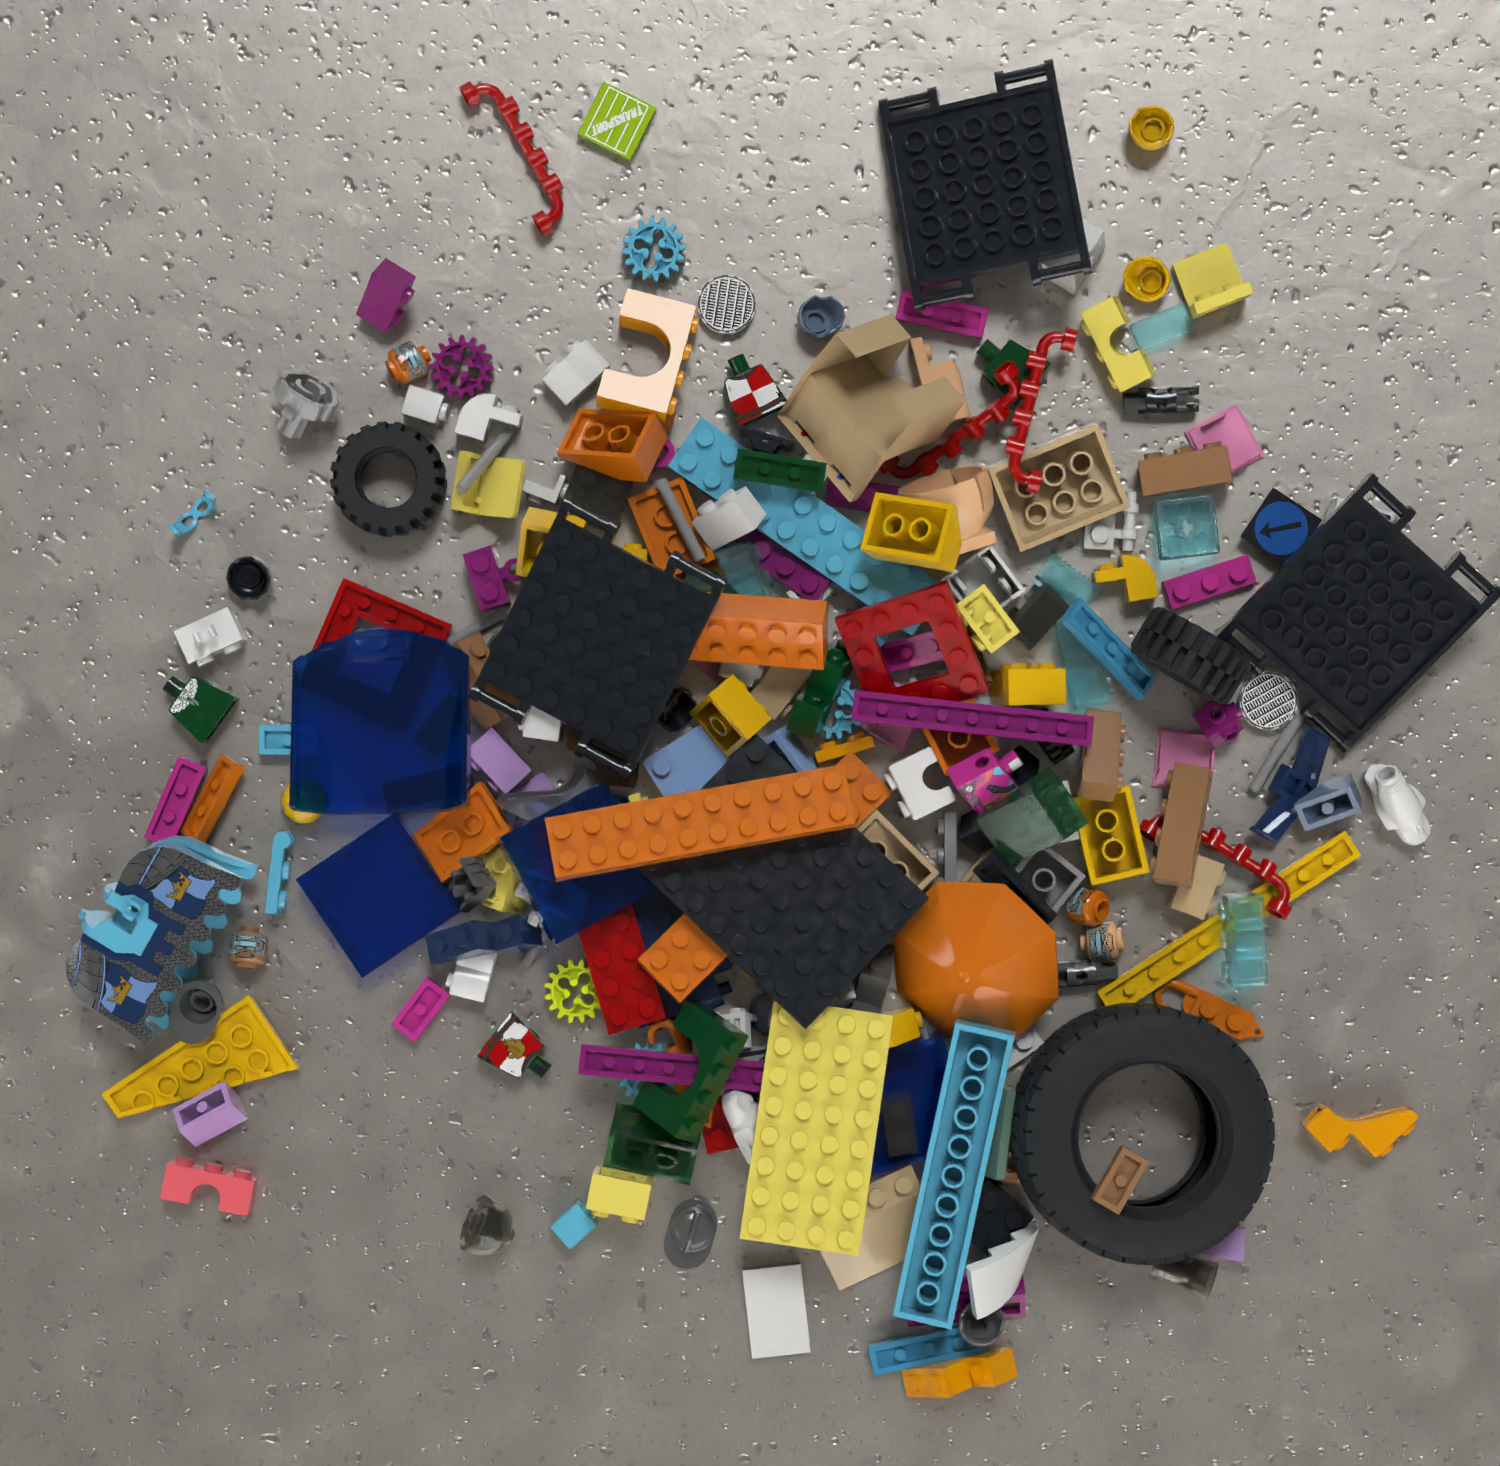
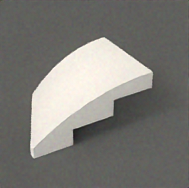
[966,1225,1038,1320]

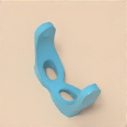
[168,489,216,536]

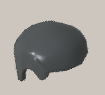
[958,1302,1005,1348]

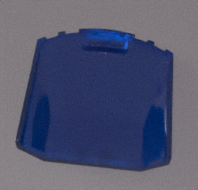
[289,629,471,815]

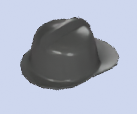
[169,979,223,1044]
[664,1199,717,1269]

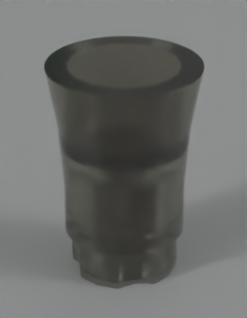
[1151,1257,1219,1302]

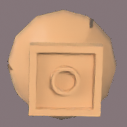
[898,465,996,555]

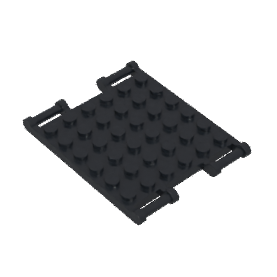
[878,59,1093,313]
[1214,472,1500,753]
[468,494,729,781]

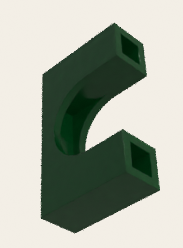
[633,999,749,1143]

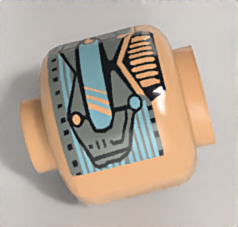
[1080,922,1124,961]

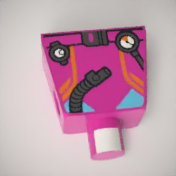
[946,748,1023,820]

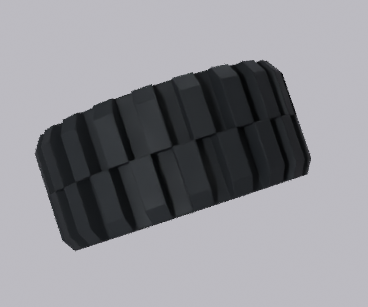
[330,421,447,537]
[1131,607,1250,705]

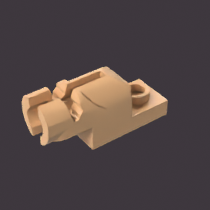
[909,337,971,424]

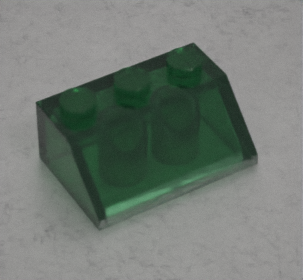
[603,1103,701,1185]

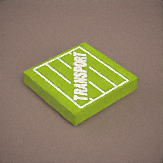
[577,81,657,162]

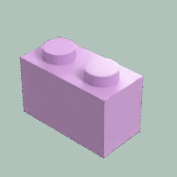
[466,727,534,794]
[172,1081,248,1147]

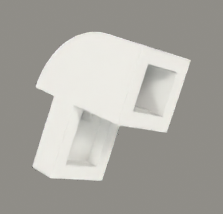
[454,394,524,443]

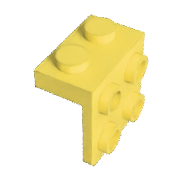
[450,451,526,519]
[480,846,538,915]

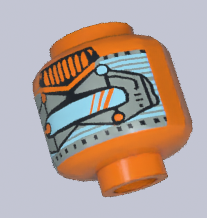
[385,341,431,385]
[1065,886,1110,927]

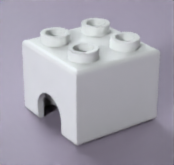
[940,544,1026,608]
[883,747,956,820]

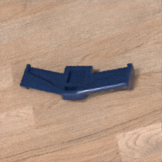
[1249,725,1331,843]

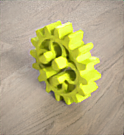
[544,959,601,1023]

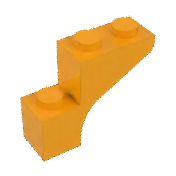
[1300,1103,1419,1158]
[901,1347,1018,1398]

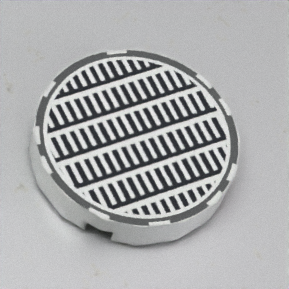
[698,275,756,334]
[1238,671,1298,730]

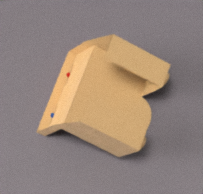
[777,314,966,502]

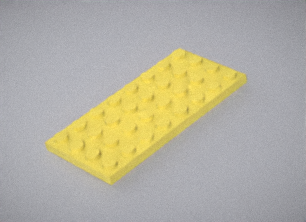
[739,1001,893,1256]

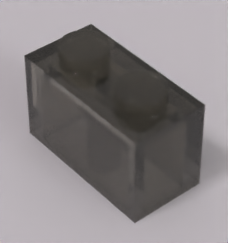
[1007,582,1070,651]
[880,1088,919,1157]

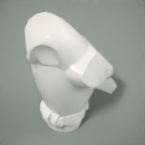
[1363,763,1430,846]
[722,1089,759,1164]

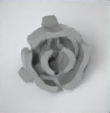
[273,370,339,439]

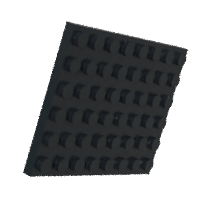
[635,733,929,1029]

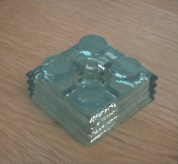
[1153,494,1220,561]

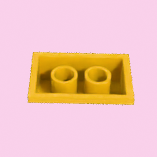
[860,492,962,572]

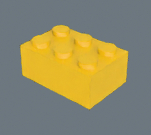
[1071,784,1150,886]

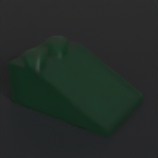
[974,767,1089,865]

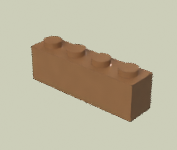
[1150,762,1213,889]

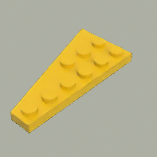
[102,994,300,1118]

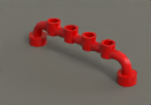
[459,81,564,236]
[1004,326,1078,494]
[878,360,1020,479]
[1139,812,1292,920]

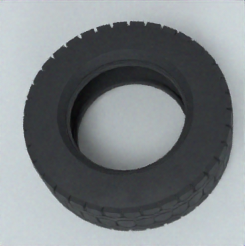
[1010,1002,1275,1265]

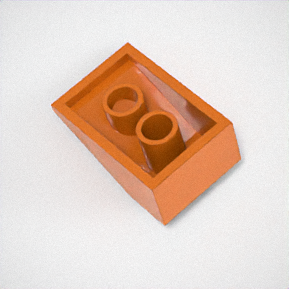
[557,409,668,482]

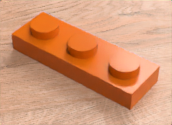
[180,753,245,843]

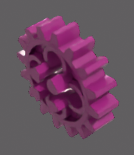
[429,335,494,400]

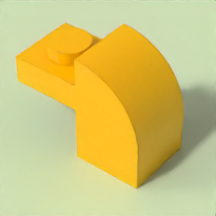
[1091,555,1159,603]

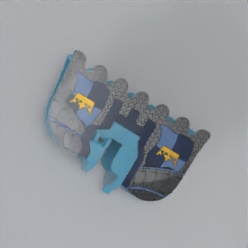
[66,835,258,1044]

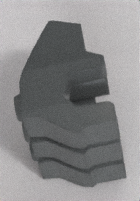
[448,856,497,913]

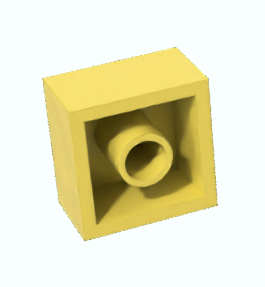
[586,1165,653,1223]

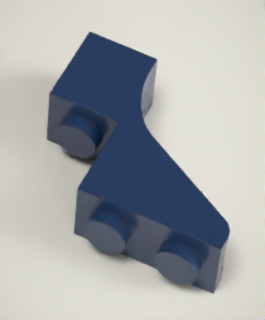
[425,915,543,965]

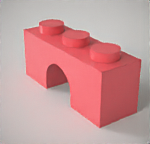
[160,1157,259,1216]

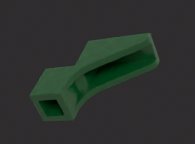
[786,638,854,741]

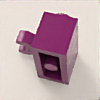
[356,258,416,333]
[462,545,524,612]

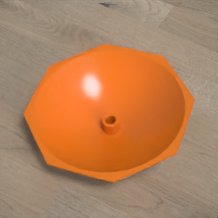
[894,881,1059,1041]

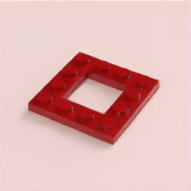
[297,578,453,733]
[835,580,990,727]

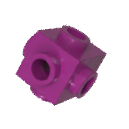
[1193,700,1244,748]

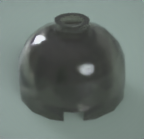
[460,1195,515,1257]

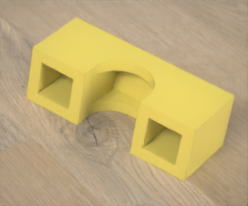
[1081,296,1157,393]

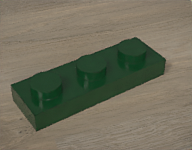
[733,448,827,494]

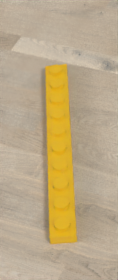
[1096,830,1361,1006]

